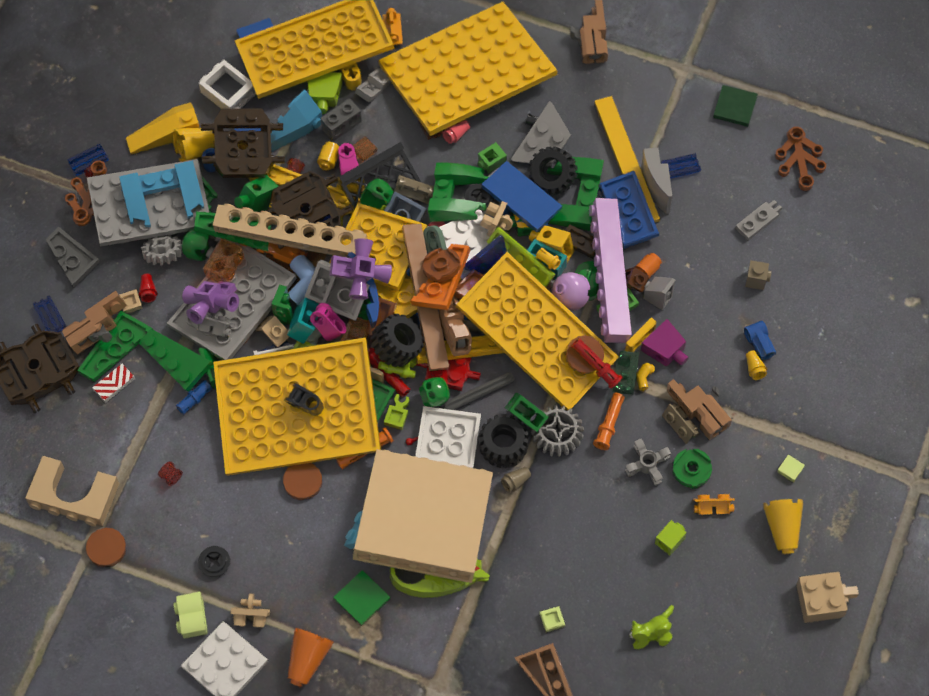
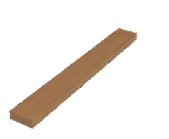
[402,224,449,371]

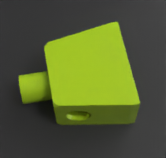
[308,72,343,114]

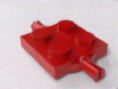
[416,357,481,391]

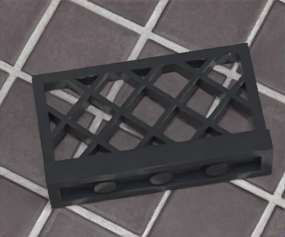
[336,142,421,210]

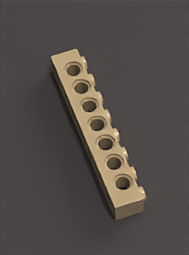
[213,204,367,258]

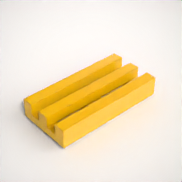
[625,318,656,355]

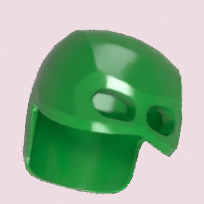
[360,178,394,209]
[182,230,210,261]
[419,377,450,407]

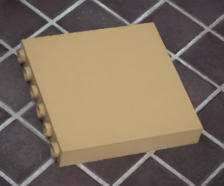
[353,449,493,583]

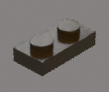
[566,225,596,259]

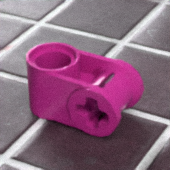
[338,143,359,175]
[310,303,346,341]

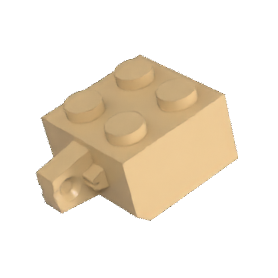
[796,572,859,623]

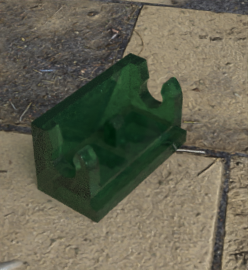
[612,351,639,395]

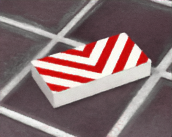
[92,364,135,403]

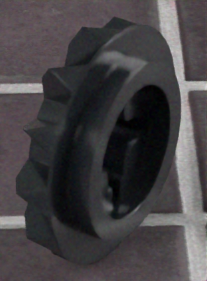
[464,184,494,212]
[198,546,230,578]

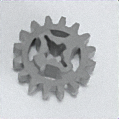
[141,234,182,266]

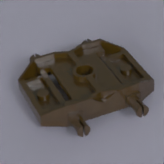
[201,109,285,178]
[265,171,354,254]
[0,324,79,413]

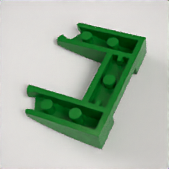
[547,157,604,231]
[428,163,489,222]

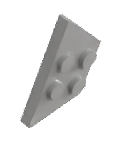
[511,101,571,167]

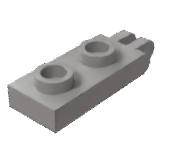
[735,200,782,241]

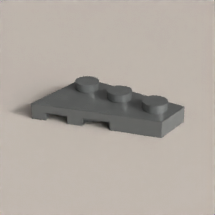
[46,227,100,288]

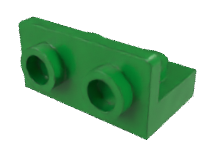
[272,284,293,325]

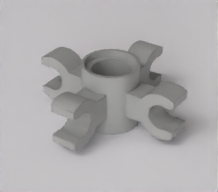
[625,439,671,486]

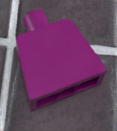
[641,319,689,366]

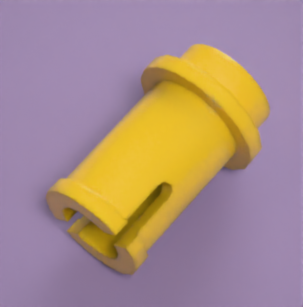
[536,248,561,270]

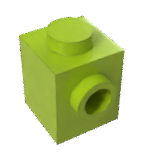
[655,520,687,556]

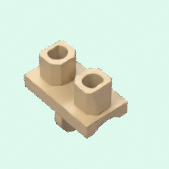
[480,201,513,236]
[231,594,270,627]

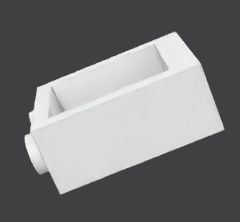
[199,60,256,109]

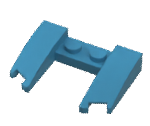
[119,161,204,227]

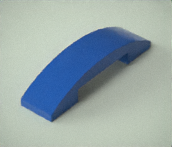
[347,252,379,328]

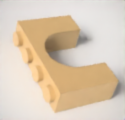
[25,456,119,526]

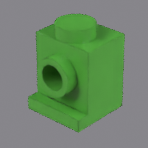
[477,143,507,173]

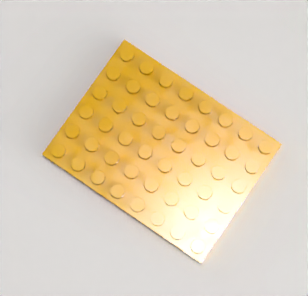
[378,2,558,136]
[213,338,381,476]

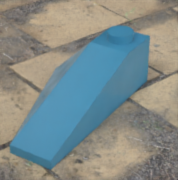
[271,90,322,152]

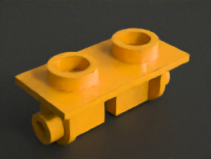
[382,8,403,45]
[693,494,735,515]

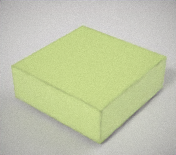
[777,455,805,482]
[540,606,565,632]

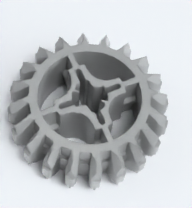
[531,405,584,457]

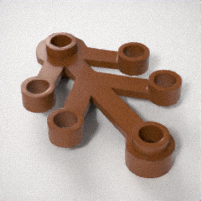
[775,126,826,191]
[65,160,107,226]

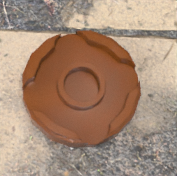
[422,248,461,282]
[565,335,604,374]
[283,463,322,500]
[86,528,126,567]

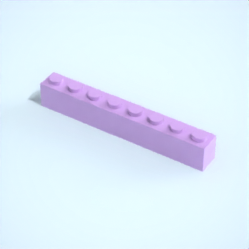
[589,198,632,343]

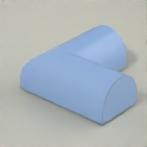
[288,255,316,305]

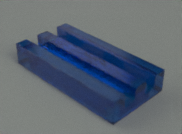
[67,144,109,176]
[660,153,701,179]
[33,295,66,332]

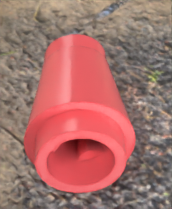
[442,120,470,144]

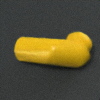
[636,363,655,391]

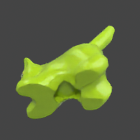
[629,605,674,649]

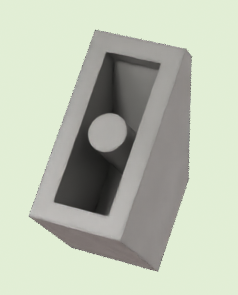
[643,277,676,310]

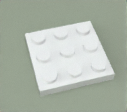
[434,210,502,279]
[415,406,481,468]
[181,621,268,696]

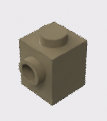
[745,260,772,290]

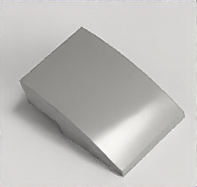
[641,148,672,214]
[305,260,370,321]

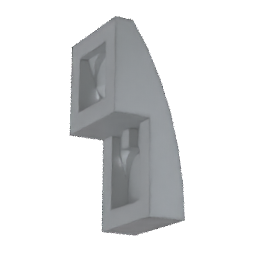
[355,68,391,102]

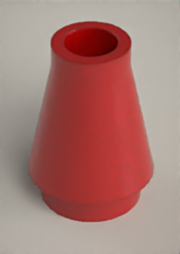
[139,274,158,303]

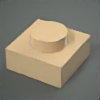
[120,290,143,313]

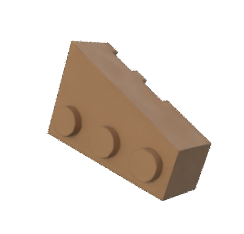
[515,643,573,696]

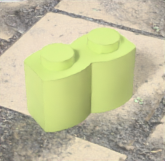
[174,592,208,639]

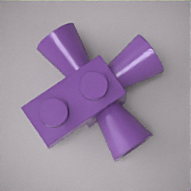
[330,238,392,300]
[182,281,239,324]

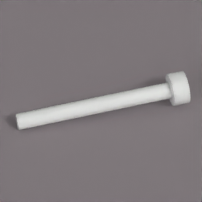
[253,344,294,355]

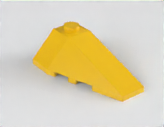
[126,102,200,155]

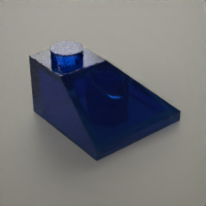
[463,235,507,274]

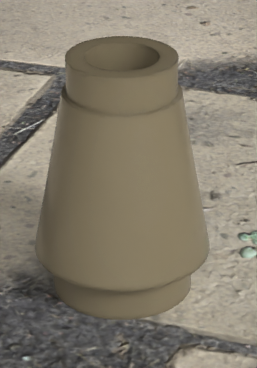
[501,467,531,492]

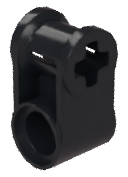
[284,383,324,416]

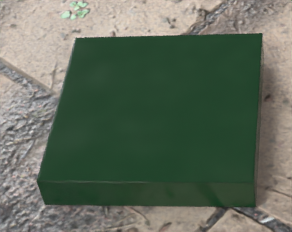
[713,85,758,127]

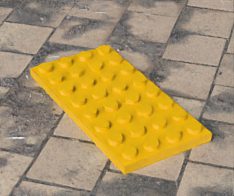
[235,0,394,99]
[455,252,619,411]

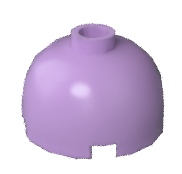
[552,272,590,310]

